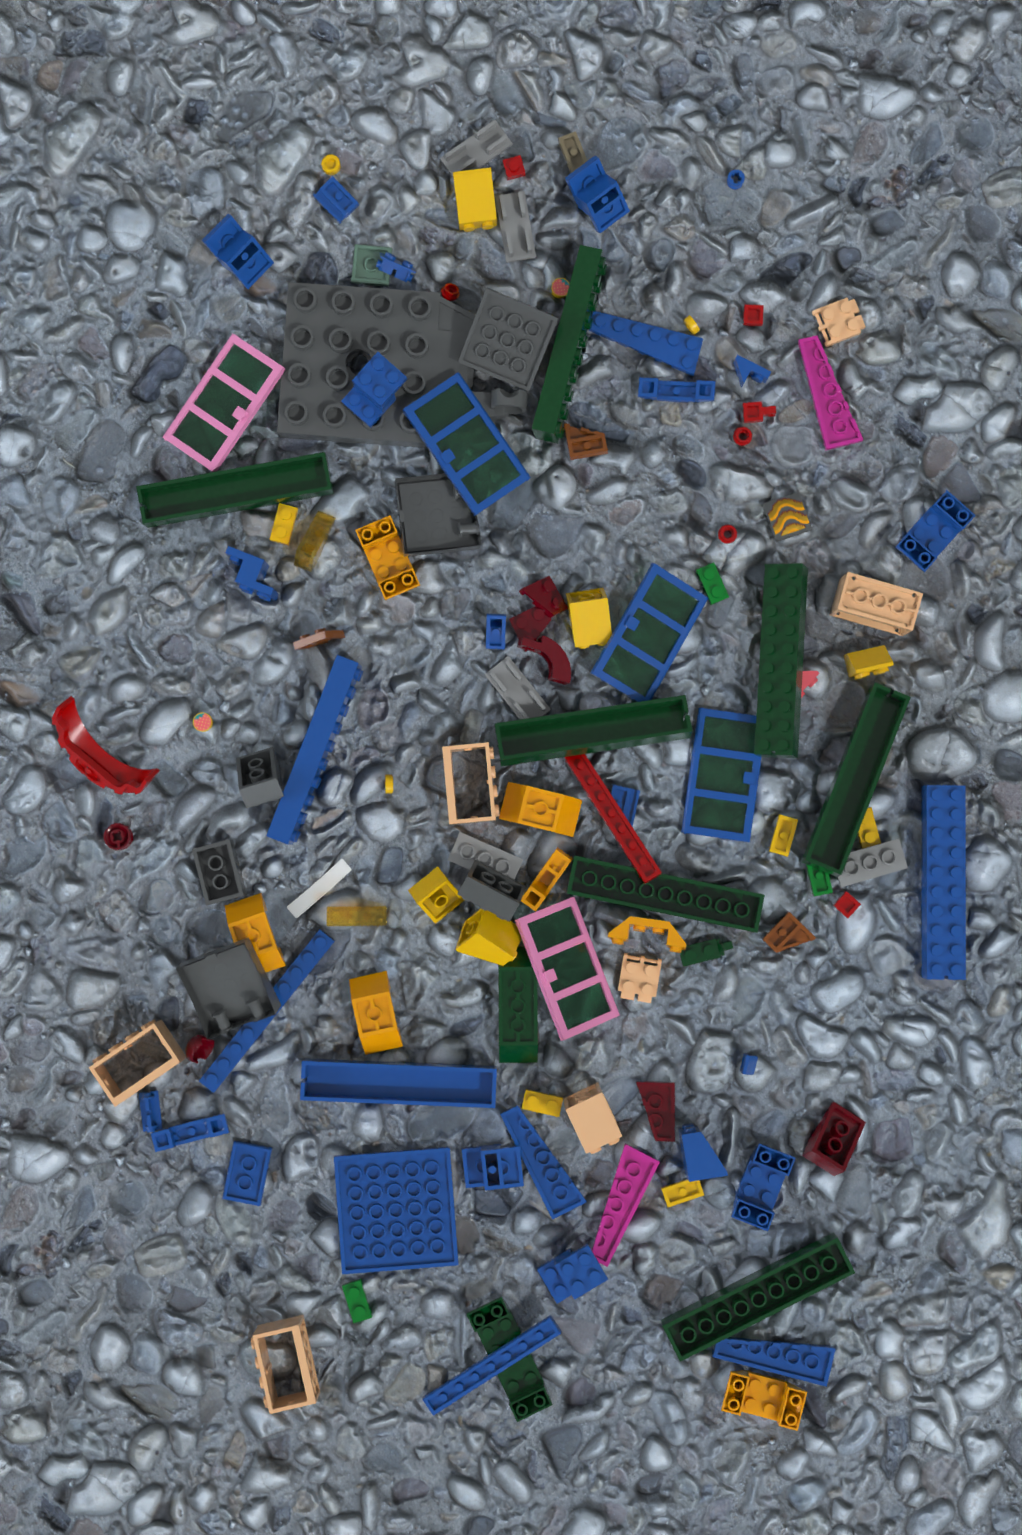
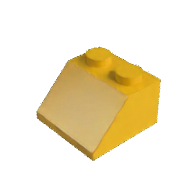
[408,866,465,924]

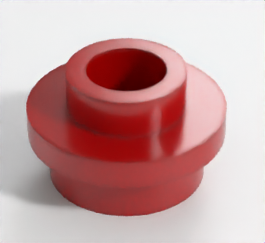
[441,283,459,301]
[733,427,752,446]
[718,524,737,544]

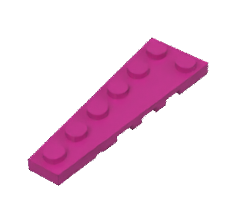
[798,335,863,451]
[592,1143,660,1267]

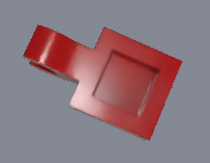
[742,401,776,423]

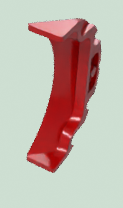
[52,696,160,795]

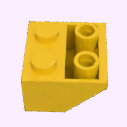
[843,645,894,680]

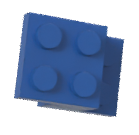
[565,156,630,233]
[201,214,274,289]
[341,352,407,428]
[225,546,279,602]
[462,1144,524,1191]
[537,1244,608,1304]

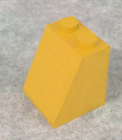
[453,167,497,232]
[566,588,612,649]
[455,909,522,966]

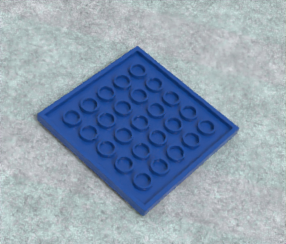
[334,1147,459,1274]

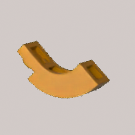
[521,847,573,912]

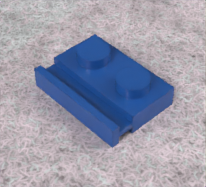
[313,176,359,224]
[611,785,640,827]

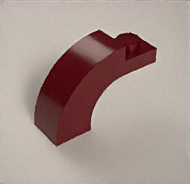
[517,636,571,685]

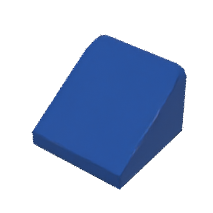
[740,1053,758,1075]

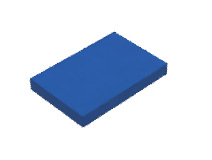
[222,1140,272,1206]

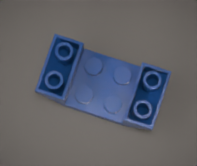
[896,490,976,572]
[731,1143,796,1231]

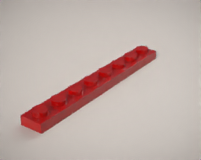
[563,754,662,884]

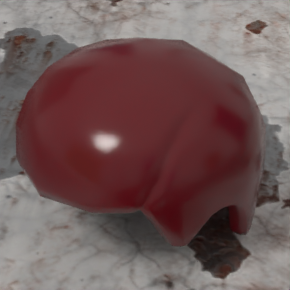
[185,1034,214,1063]

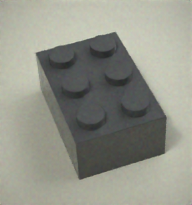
[236,747,284,808]
[192,839,247,906]
[458,860,526,922]

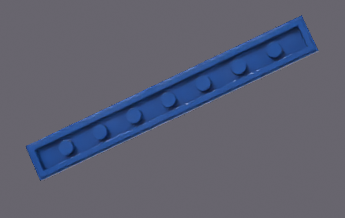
[422,1315,562,1416]

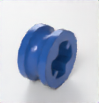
[727,170,745,190]

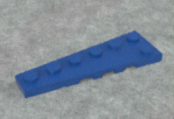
[588,311,703,376]
[500,1105,587,1220]
[712,1337,836,1387]

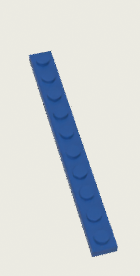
[199,929,335,1093]

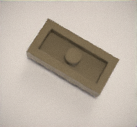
[558,131,587,173]

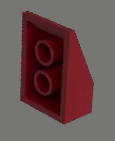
[802,1102,866,1176]

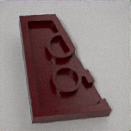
[636,1081,675,1142]

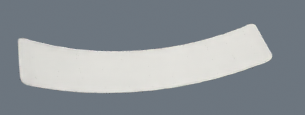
[287,859,351,918]

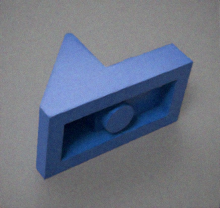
[733,355,771,388]
[486,613,506,649]

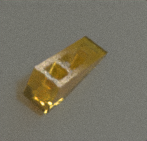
[294,511,336,572]
[327,906,387,926]

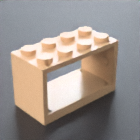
[829,572,923,636]
[442,742,500,825]
[89,1019,186,1107]
[563,1082,622,1154]
[251,1315,320,1414]

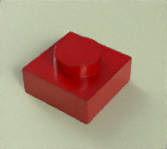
[502,155,526,181]
[743,304,764,326]
[833,891,861,918]

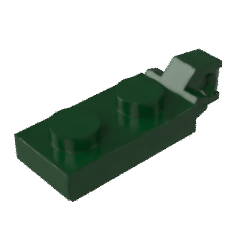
[679,938,733,967]

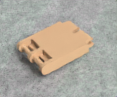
[812,298,866,347]
[618,953,662,1003]

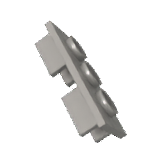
[440,120,513,177]
[495,191,536,263]
[484,656,551,719]
[448,832,523,880]
[838,838,908,887]

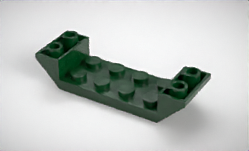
[498,946,538,1063]
[466,1296,553,1422]

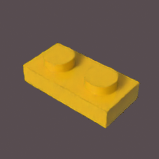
[270,503,298,546]
[857,807,881,849]
[769,814,798,857]
[521,1089,563,1117]
[661,1179,704,1207]

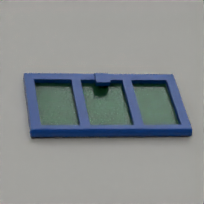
[402,372,531,516]
[590,563,708,702]
[681,707,762,842]

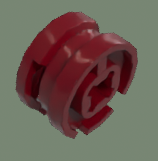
[104,823,133,850]

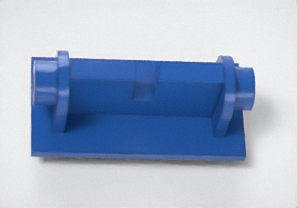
[376,252,416,282]
[139,1090,163,1133]

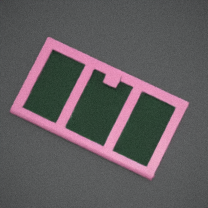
[163,333,286,472]
[515,896,620,1041]

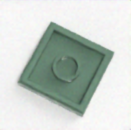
[351,244,393,287]

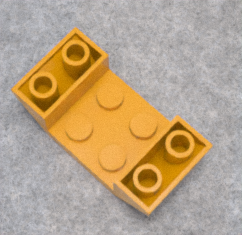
[355,515,420,600]
[499,782,582,837]
[225,893,286,972]
[608,916,686,953]
[349,971,403,1055]
[721,1370,807,1431]

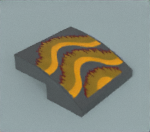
[763,492,812,542]

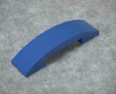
[638,377,716,402]
[151,1113,230,1152]

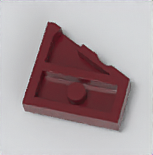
[519,576,568,618]
[509,606,552,652]

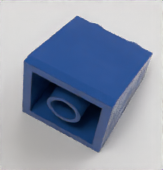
[678,1123,728,1182]

